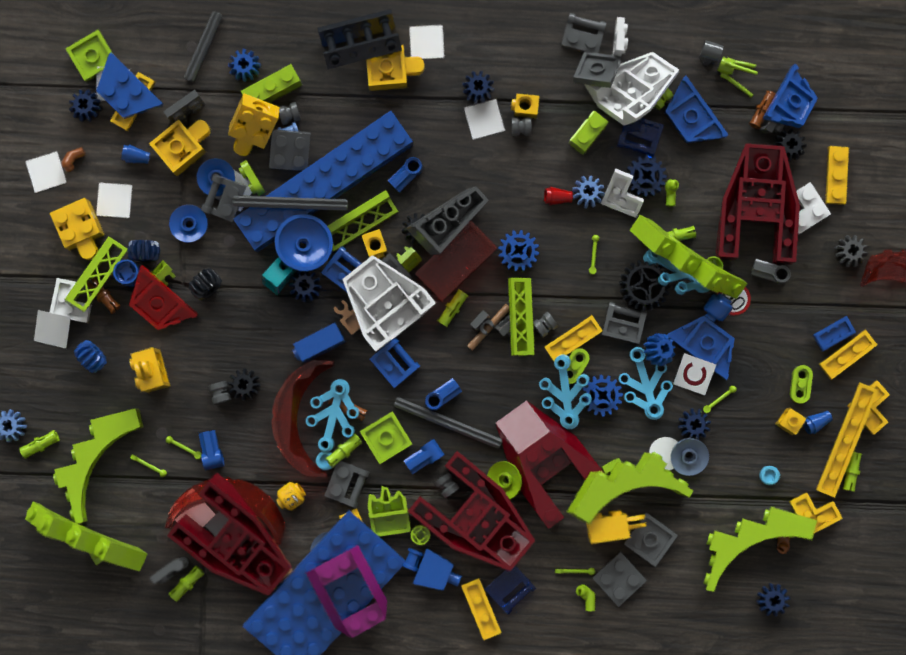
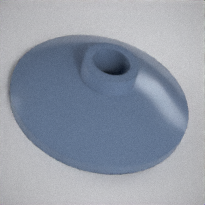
[670,438,709,476]

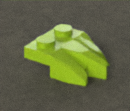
[368,486,411,536]

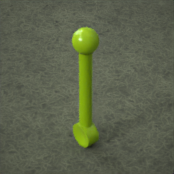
[589,235,599,274]
[703,386,737,413]
[166,436,202,459]
[130,454,167,477]
[555,568,595,575]

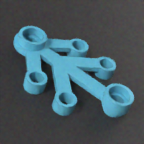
[643,249,710,295]
[618,347,673,420]
[539,354,592,429]
[306,379,360,452]

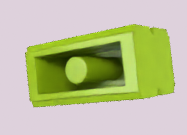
[569,110,608,155]

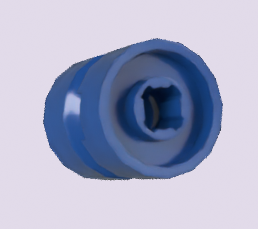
[113,260,140,287]

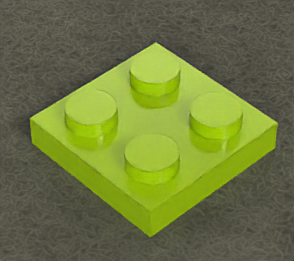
[66,30,114,82]
[360,411,412,464]

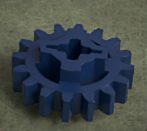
[626,155,667,198]

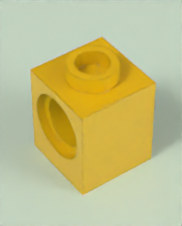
[511,94,539,118]
[362,229,388,259]
[776,408,806,435]

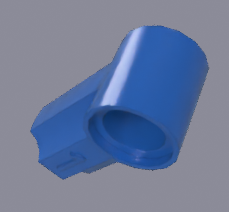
[388,157,423,193]
[425,378,462,411]
[199,430,225,471]
[404,439,445,474]

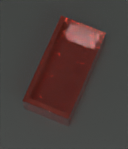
[415,220,497,303]

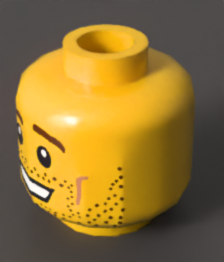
[276,482,306,511]

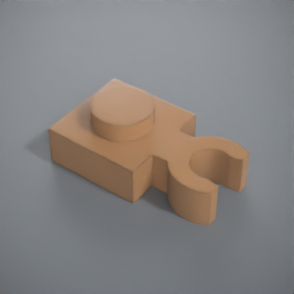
[334,300,361,335]

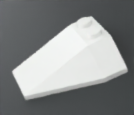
[584,52,679,125]
[343,255,436,351]

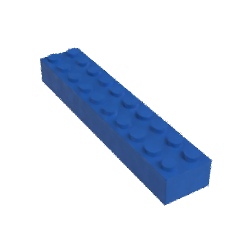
[233,111,413,253]

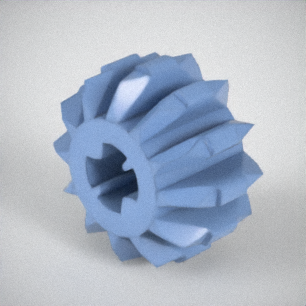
[572,175,605,208]
[0,410,27,442]

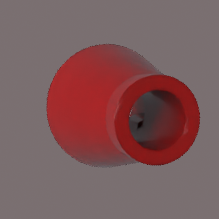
[544,187,573,206]

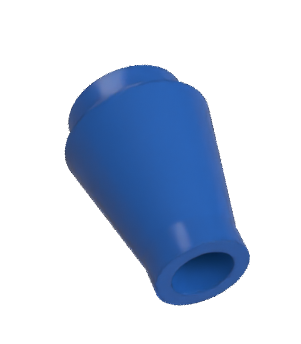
[121,144,150,164]
[803,411,833,434]

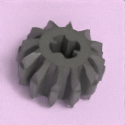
[835,235,868,267]

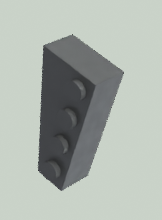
[406,186,489,256]

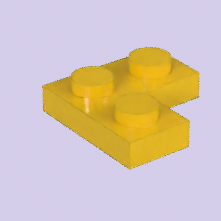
[847,380,890,435]
[789,493,843,533]

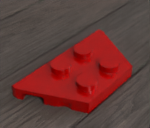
[129,265,197,330]

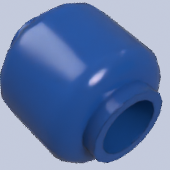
[704,293,733,322]

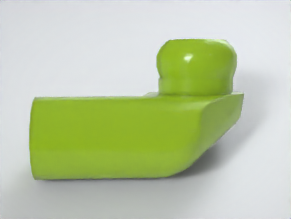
[665,179,679,206]
[576,584,595,611]

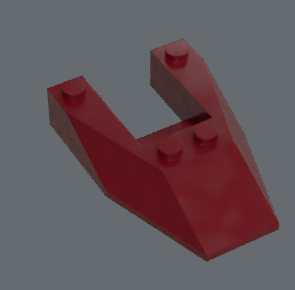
[716,143,800,265]
[496,400,604,529]
[408,451,535,571]
[167,473,292,595]

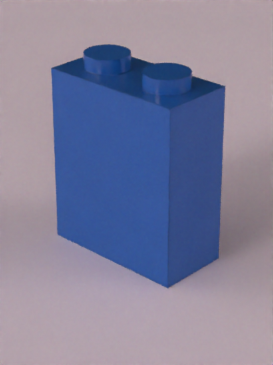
[292,323,346,363]

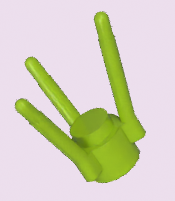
[717,57,758,97]

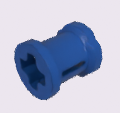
[402,548,425,572]

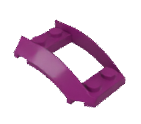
[306,546,387,638]

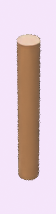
[467,304,510,351]

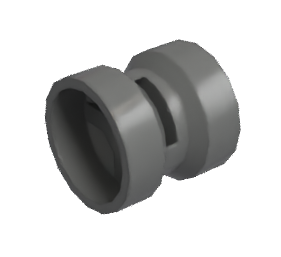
[279,102,301,125]
[512,117,531,137]
[533,311,558,338]
[208,381,231,405]
[434,472,460,498]

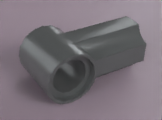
[699,40,724,66]
[750,259,791,284]

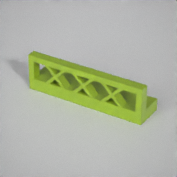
[327,190,398,252]
[65,236,127,313]
[508,278,534,356]

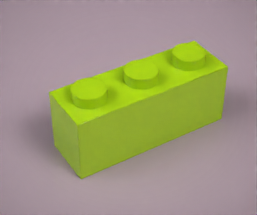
[241,64,302,103]

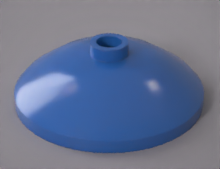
[275,214,333,272]

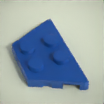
[96,52,164,119]
[763,64,818,128]
[664,76,728,143]
[667,316,735,380]

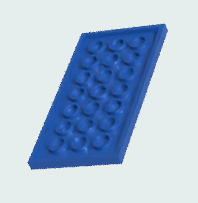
[243,510,406,655]

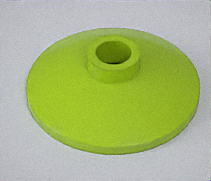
[487,461,522,499]

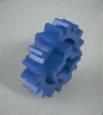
[498,230,539,272]
[582,375,623,417]

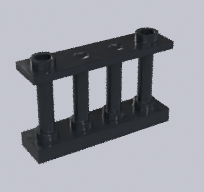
[318,9,402,69]

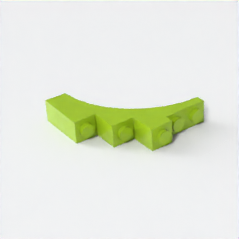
[629,215,747,299]
[53,408,143,524]
[567,452,693,524]
[25,502,148,571]
[703,507,817,592]

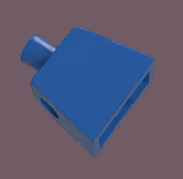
[413,548,462,590]

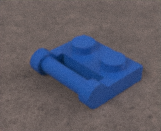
[321,246,362,292]
[370,337,420,388]

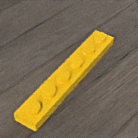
[816,382,878,497]

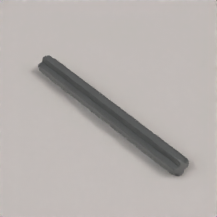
[233,196,348,210]
[394,397,502,448]

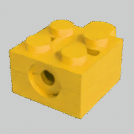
[366,45,425,91]
[228,93,279,156]
[149,119,211,176]
[50,198,104,260]
[129,348,170,393]
[586,510,647,544]

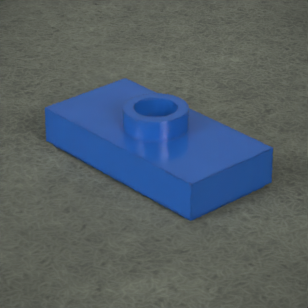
[812,316,856,352]

